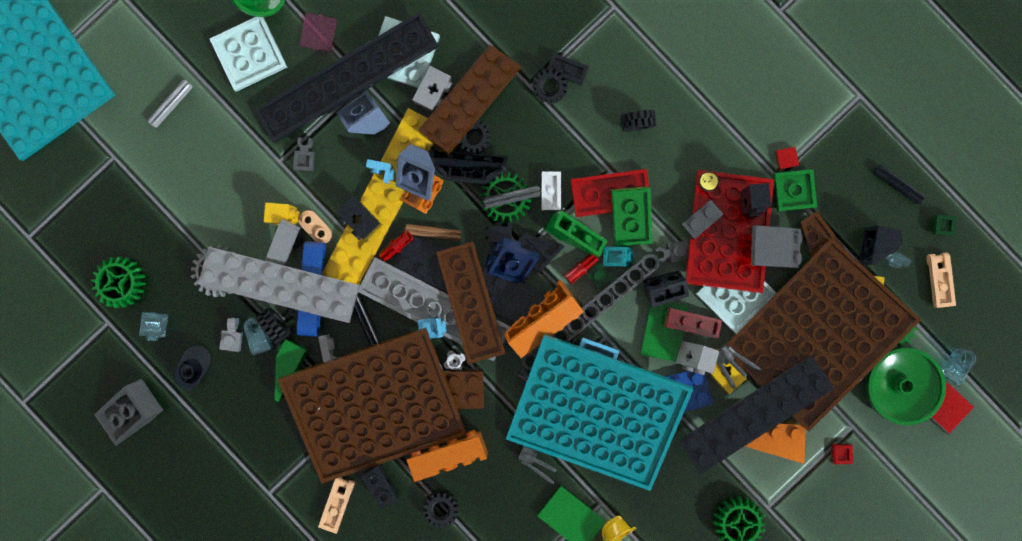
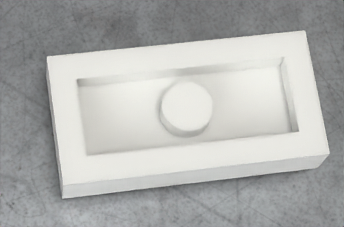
[541,172,561,211]

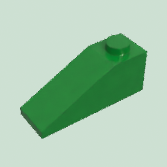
[544,210,608,257]
[275,338,310,402]

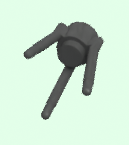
[716,345,761,389]
[518,446,556,484]

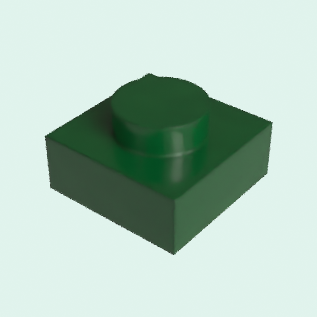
[932,215,956,236]
[586,263,612,290]

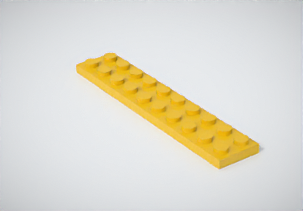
[322,108,433,285]

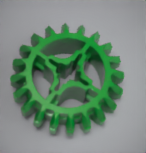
[480,172,531,223]
[91,256,146,308]
[713,496,767,541]

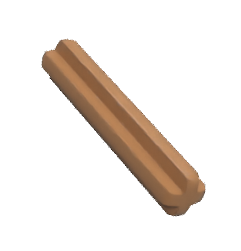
[405,224,462,241]

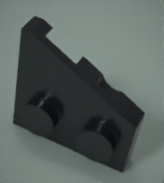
[517,233,565,273]

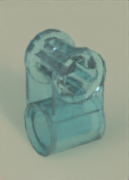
[244,317,273,356]
[941,348,976,386]

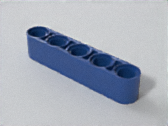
[297,241,326,337]

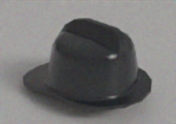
[172,345,211,390]

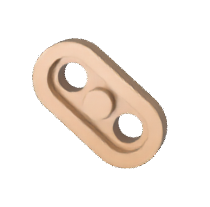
[299,211,332,244]

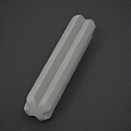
[148,80,192,127]

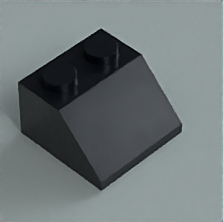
[858,225,903,266]

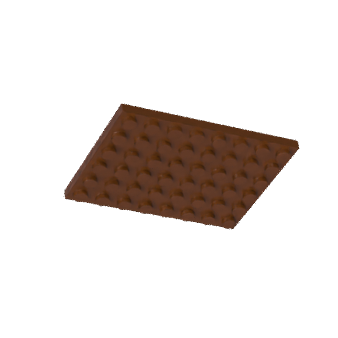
[725,238,922,432]
[278,327,466,484]

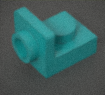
[603,247,634,267]

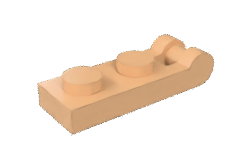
[926,253,956,308]
[318,477,355,533]

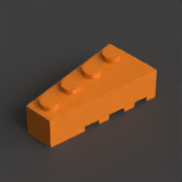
[504,279,584,358]
[745,421,806,464]
[407,429,488,482]

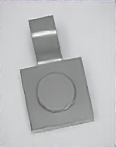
[219,317,243,352]

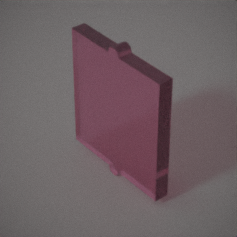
[300,13,337,52]

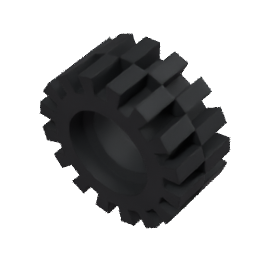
[532,67,568,104]
[620,110,657,132]
[458,119,491,153]
[256,307,291,344]
[423,490,459,528]

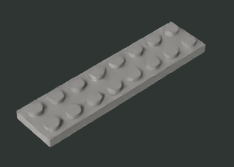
[198,247,360,323]
[358,257,511,361]

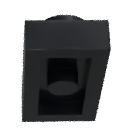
[548,53,589,86]

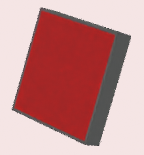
[930,380,975,435]

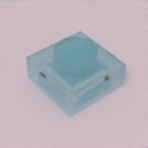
[885,251,912,269]

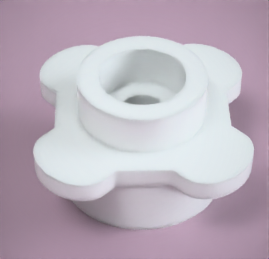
[444,350,465,370]

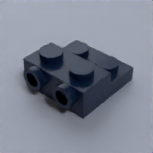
[486,237,539,283]

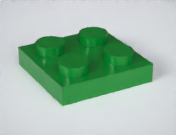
[773,169,817,212]

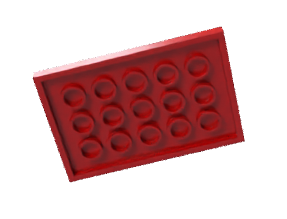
[685,170,774,294]

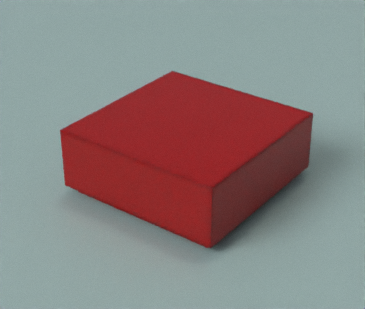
[775,147,799,170]
[831,444,853,464]

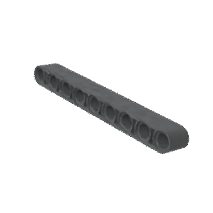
[522,254,659,370]

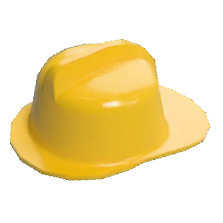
[602,516,636,541]

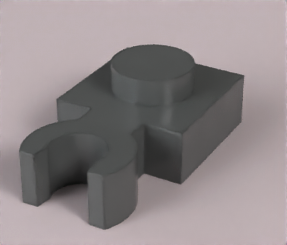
[293,138,315,172]
[654,240,688,263]

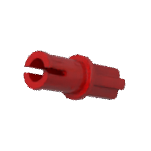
[379,230,413,261]
[564,254,598,285]

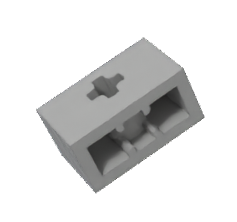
[412,66,453,113]
[676,341,719,375]

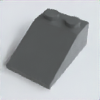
[751,226,802,268]
[94,379,163,446]

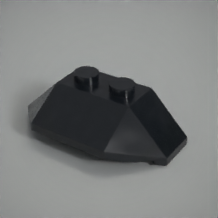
[430,149,508,184]

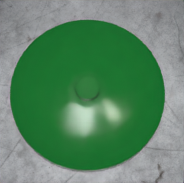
[866,347,946,425]

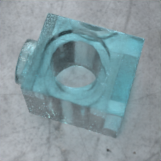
[139,312,168,341]

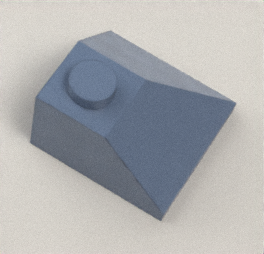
[336,91,390,135]
[396,144,435,201]

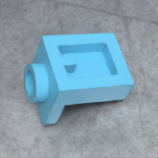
[366,159,395,184]
[418,317,447,338]

